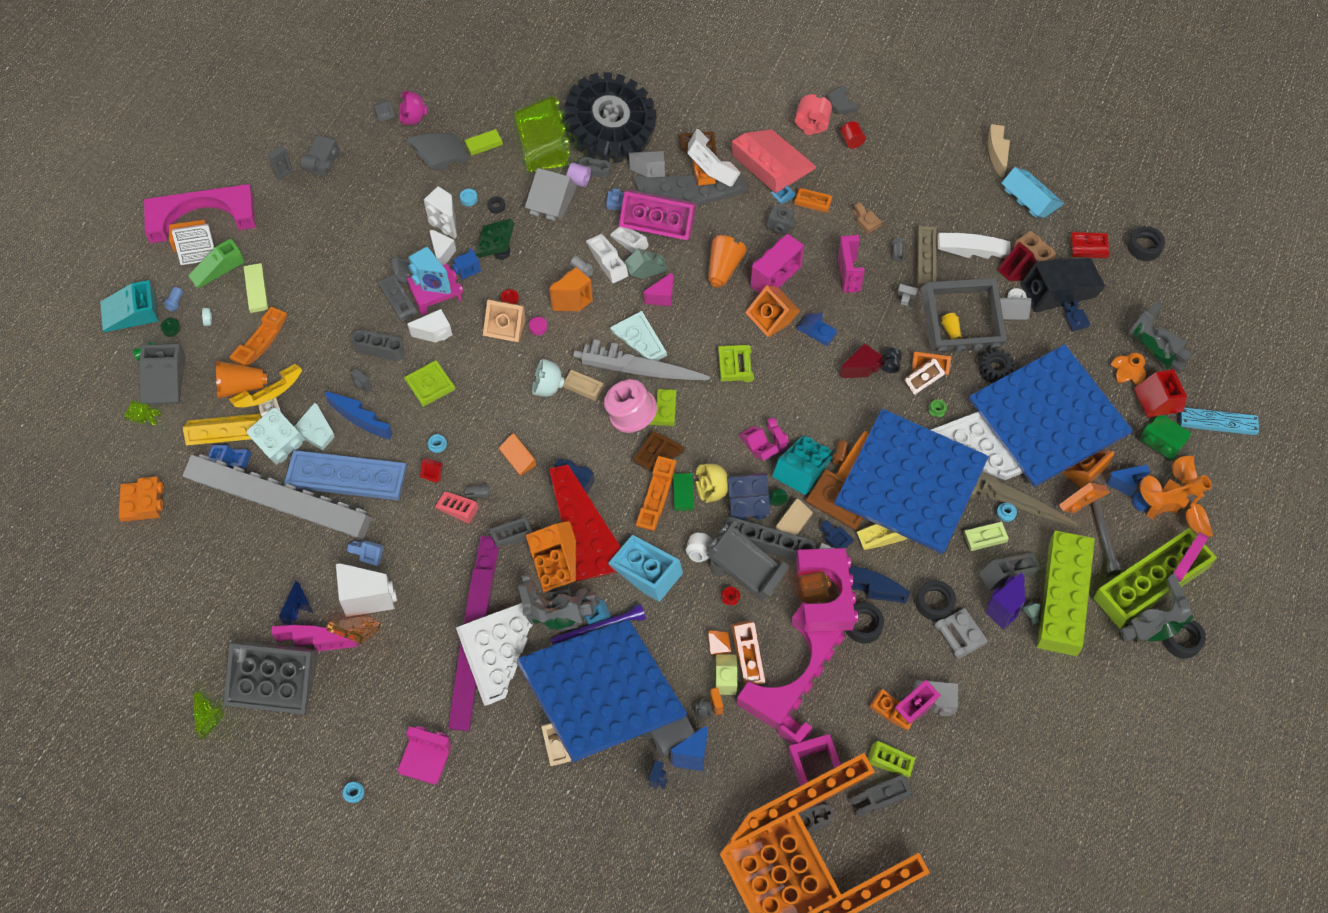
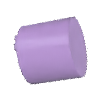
[567,163,591,187]

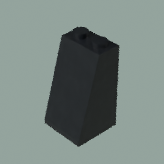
[1021,258,1105,312]

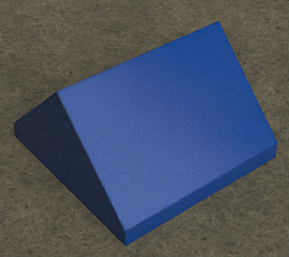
[671,726,708,771]

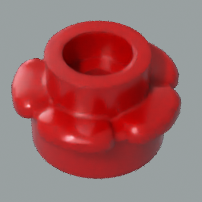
[721,586,741,606]

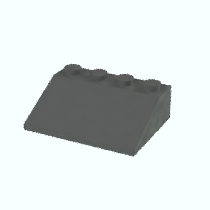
[223,641,318,714]

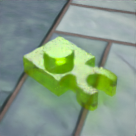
[124,401,162,425]

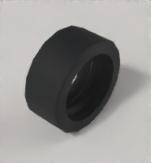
[1128,226,1165,261]
[916,580,956,621]
[845,603,884,644]
[1163,620,1206,659]

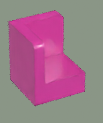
[778,718,812,745]

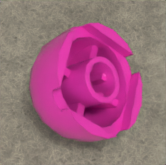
[399,91,427,126]

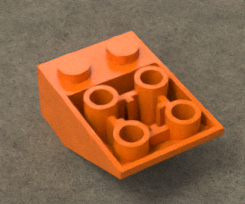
[526,521,576,592]

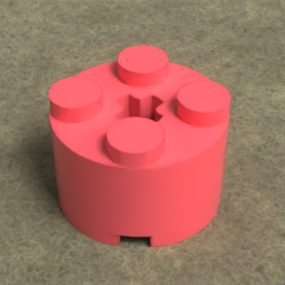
[795,94,832,135]

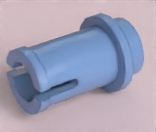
[164,287,183,311]

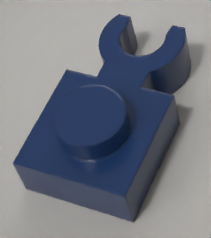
[1063,300,1090,331]

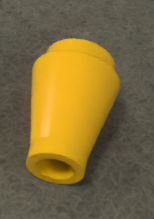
[941,313,962,340]

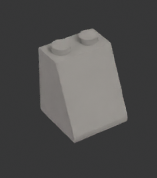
[525,168,577,222]

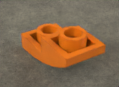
[692,159,715,186]
[869,689,913,730]

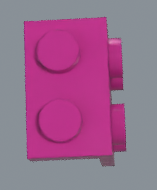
[398,726,452,785]

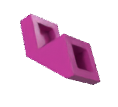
[739,426,779,461]

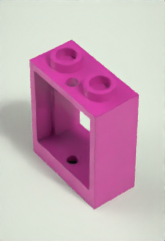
[788,734,841,786]

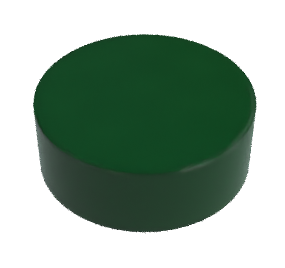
[161,318,181,337]
[769,489,788,506]

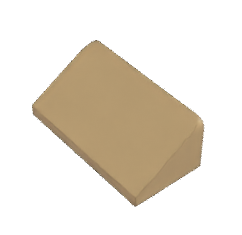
[776,498,813,536]

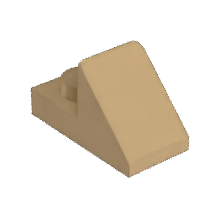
[541,723,571,766]

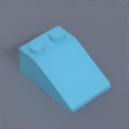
[609,535,683,602]

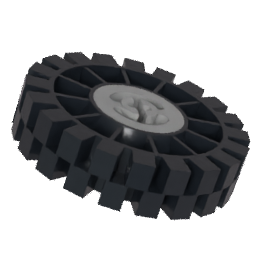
[562,72,657,163]

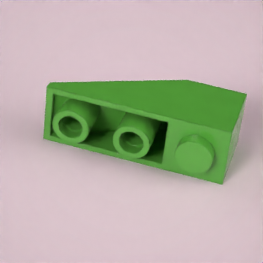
[188,238,245,289]

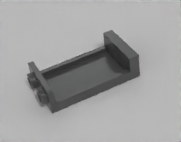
[706,521,790,601]

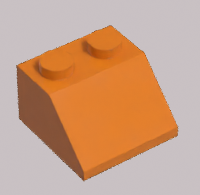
[745,285,800,337]

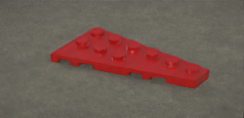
[549,465,621,582]

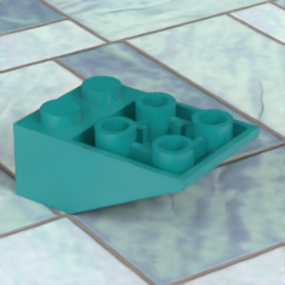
[100,280,159,332]
[772,435,835,495]

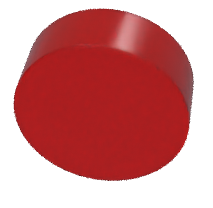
[501,289,519,305]

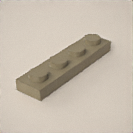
[917,226,937,288]

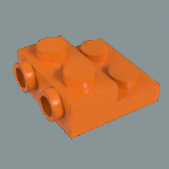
[119,477,164,522]

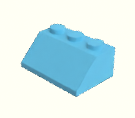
[1001,167,1064,218]

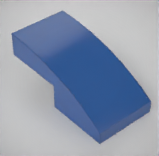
[208,445,252,470]

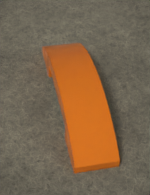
[229,306,287,366]
[636,456,677,532]

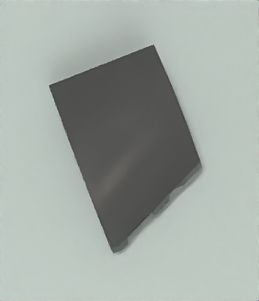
[406,133,469,171]
[643,716,695,757]

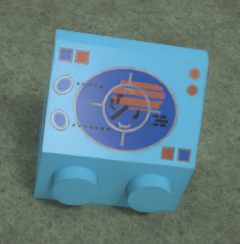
[408,247,451,294]

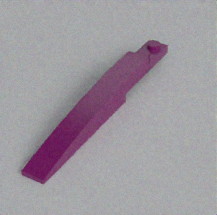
[448,536,501,732]

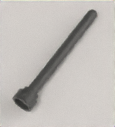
[1092,499,1124,577]

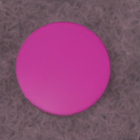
[529,317,547,336]

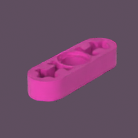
[1173,532,1209,582]

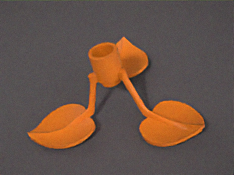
[1140,456,1214,537]

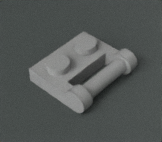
[934,608,988,659]

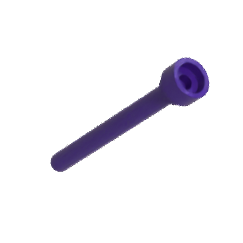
[551,604,646,645]

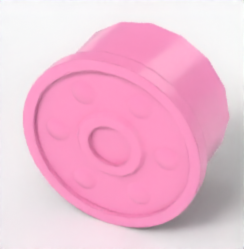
[604,379,657,433]

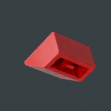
[1134,369,1187,418]

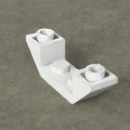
[687,129,741,186]

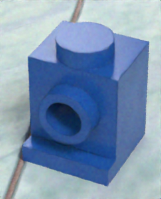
[451,248,481,280]

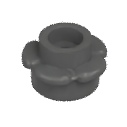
[695,699,712,719]

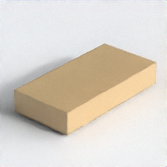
[563,370,604,401]

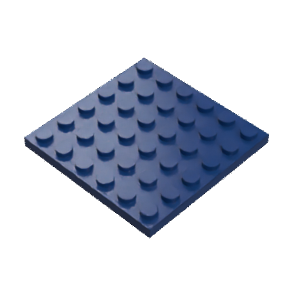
[969,344,1132,487]
[834,409,989,554]
[517,620,687,762]

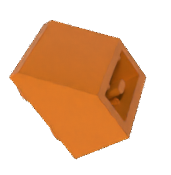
[549,267,593,311]

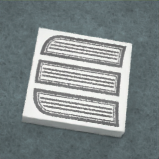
[172,224,215,265]

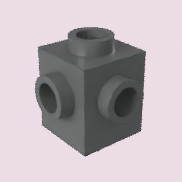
[768,205,796,235]

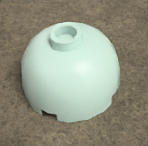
[532,359,564,397]

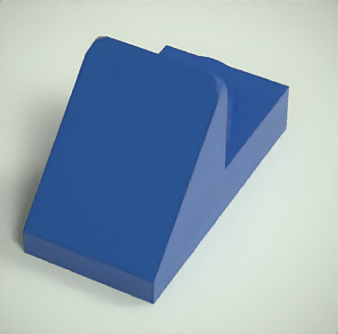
[796,313,837,346]
[1106,465,1150,497]

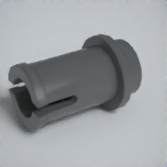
[891,238,905,262]
[465,483,490,499]

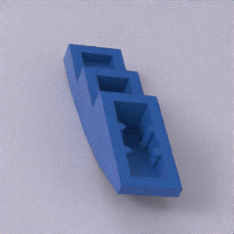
[325,391,392,440]

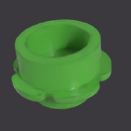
[928,399,947,417]

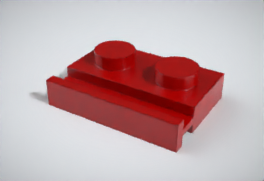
[1070,232,1110,259]

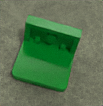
[1139,415,1191,461]

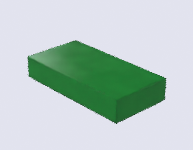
[673,473,694,511]

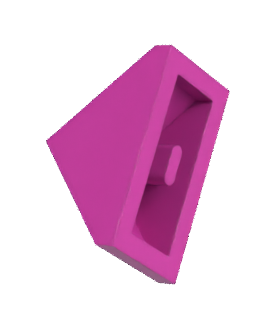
[643,273,674,306]
[895,680,941,724]

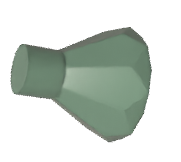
[1022,602,1041,625]

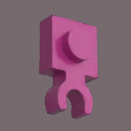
[767,418,789,453]

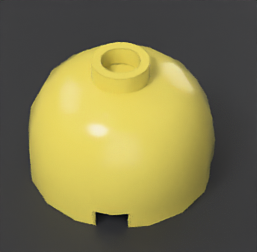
[696,464,729,503]

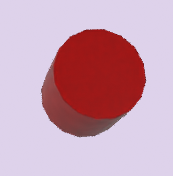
[840,121,866,149]

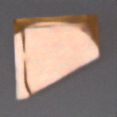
[326,616,381,644]

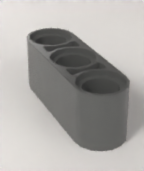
[351,330,405,361]

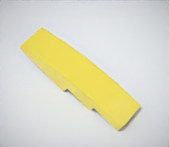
[857,524,908,550]

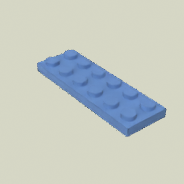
[284,450,407,501]

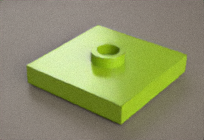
[404,360,455,407]

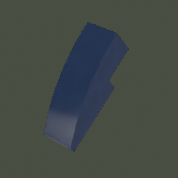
[849,566,910,604]

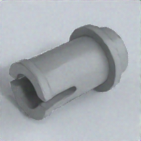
[570,256,593,277]

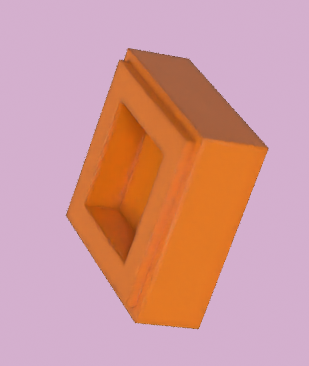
[710,687,723,715]

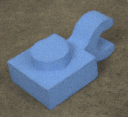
[347,540,384,566]

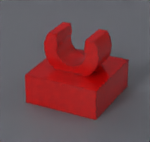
[420,458,443,483]

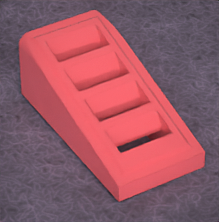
[435,491,479,524]

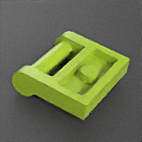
[718,345,754,382]

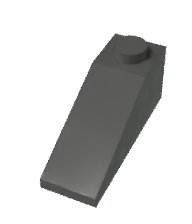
[979,553,1043,590]

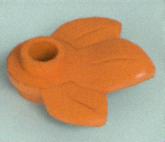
[1111,353,1146,386]

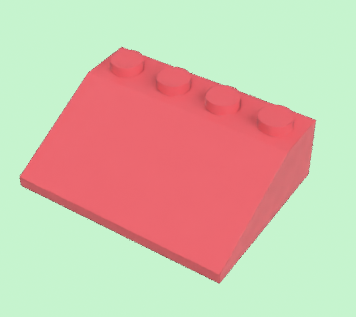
[732,129,816,193]

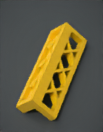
[183,413,262,445]

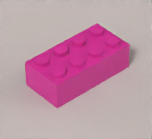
[619,190,697,240]

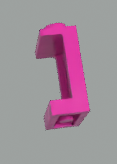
[837,235,865,293]
[407,264,463,315]

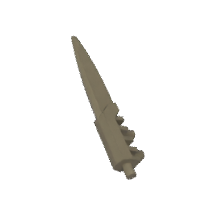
[970,472,1078,527]

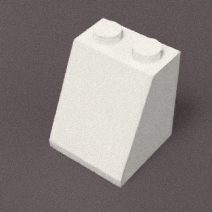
[336,564,397,617]

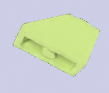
[716,654,737,695]

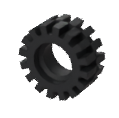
[979,349,1015,384]

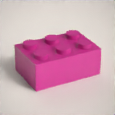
[751,234,804,294]

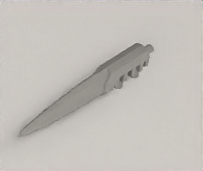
[573,339,711,380]

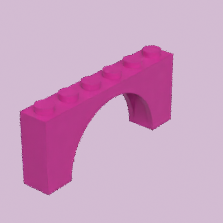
[144,184,256,243]
[737,602,845,731]

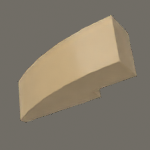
[988,124,1010,178]

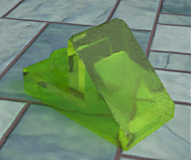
[193,692,224,739]

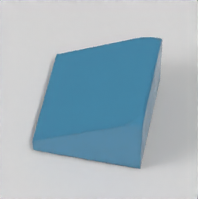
[771,185,797,204]
[585,599,611,625]

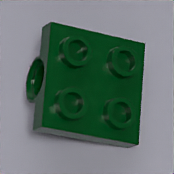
[475,218,515,258]

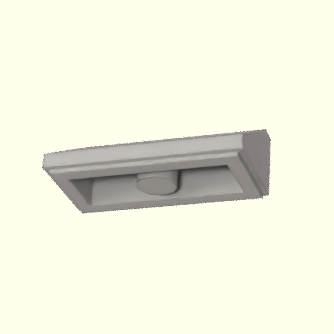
[1000,298,1031,320]

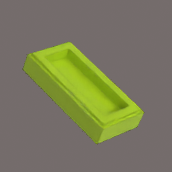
[464,129,503,156]

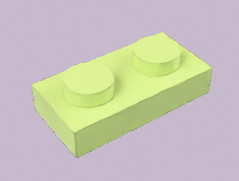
[963,522,1009,551]

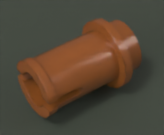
[832,441,849,466]

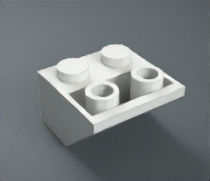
[424,186,457,239]

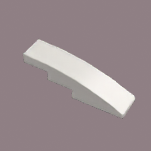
[937,233,1011,259]

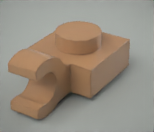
[853,202,882,234]

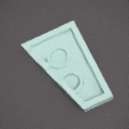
[610,311,667,361]

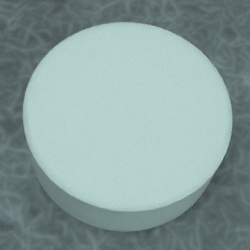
[202,308,212,326]

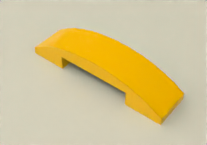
[229,364,302,407]

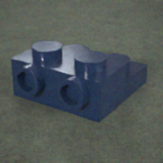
[727,473,770,520]

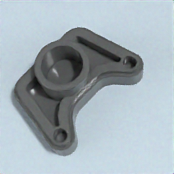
[828,86,858,114]

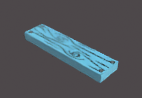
[1180,408,1259,435]

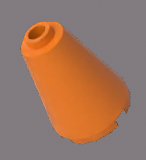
[708,235,747,288]
[216,361,267,399]

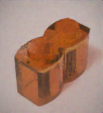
[798,571,831,604]

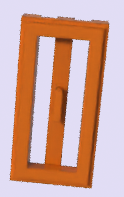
[794,188,833,213]

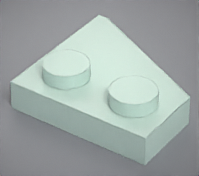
[294,403,335,450]

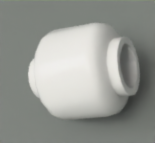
[686,532,713,562]

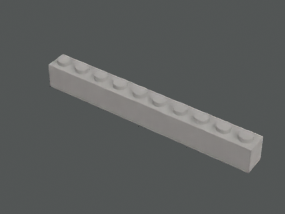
[183,454,372,540]

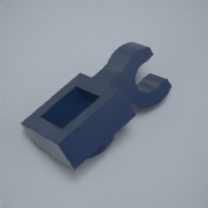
[819,520,854,549]
[649,760,668,789]

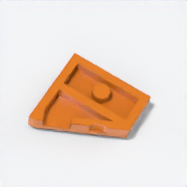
[1059,482,1110,513]

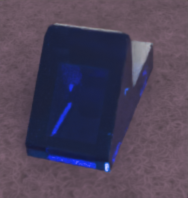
[279,581,313,626]

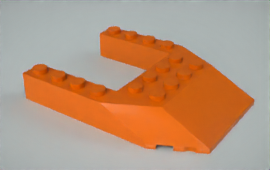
[720,753,930,913]

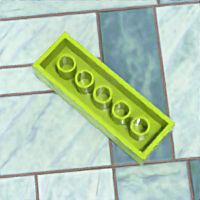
[1093,528,1217,629]
[1036,531,1095,656]

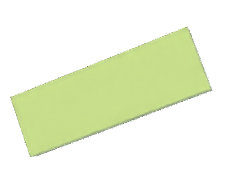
[244,263,269,313]

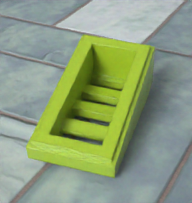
[868,741,915,778]

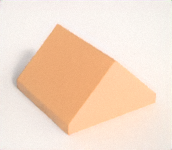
[483,299,526,342]

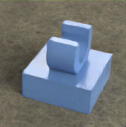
[606,189,624,210]

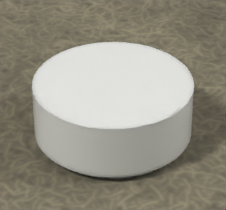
[1007,288,1026,298]

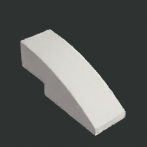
[586,234,628,283]

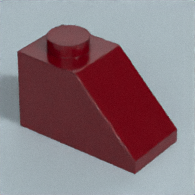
[840,343,882,378]

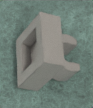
[898,284,918,306]

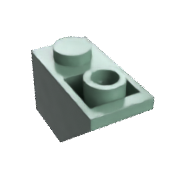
[624,248,668,279]

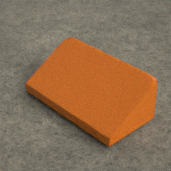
[912,352,951,375]
[499,433,536,476]

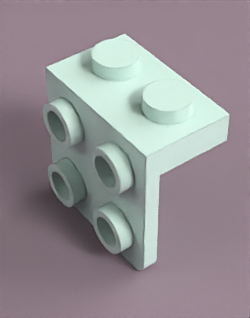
[247,408,305,465]

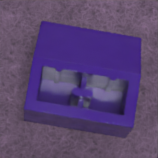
[986,573,1025,630]

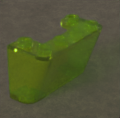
[514,95,570,173]

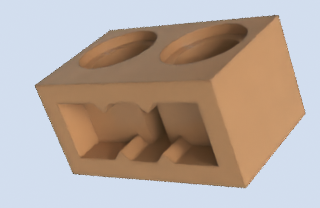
[1013,231,1056,262]

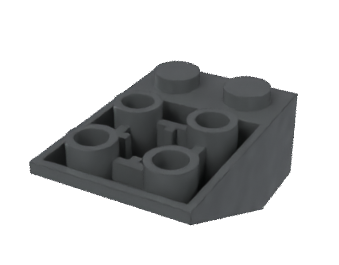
[140,344,185,404]

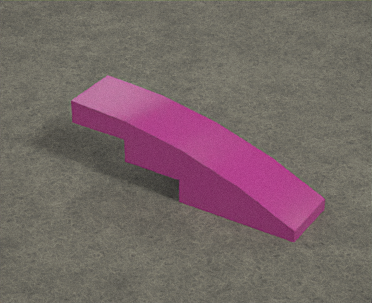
[272,625,358,652]

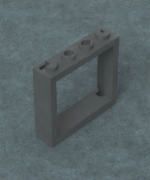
[921,278,1007,353]

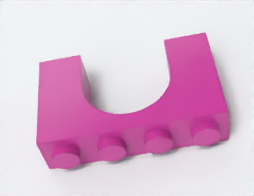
[796,548,858,632]

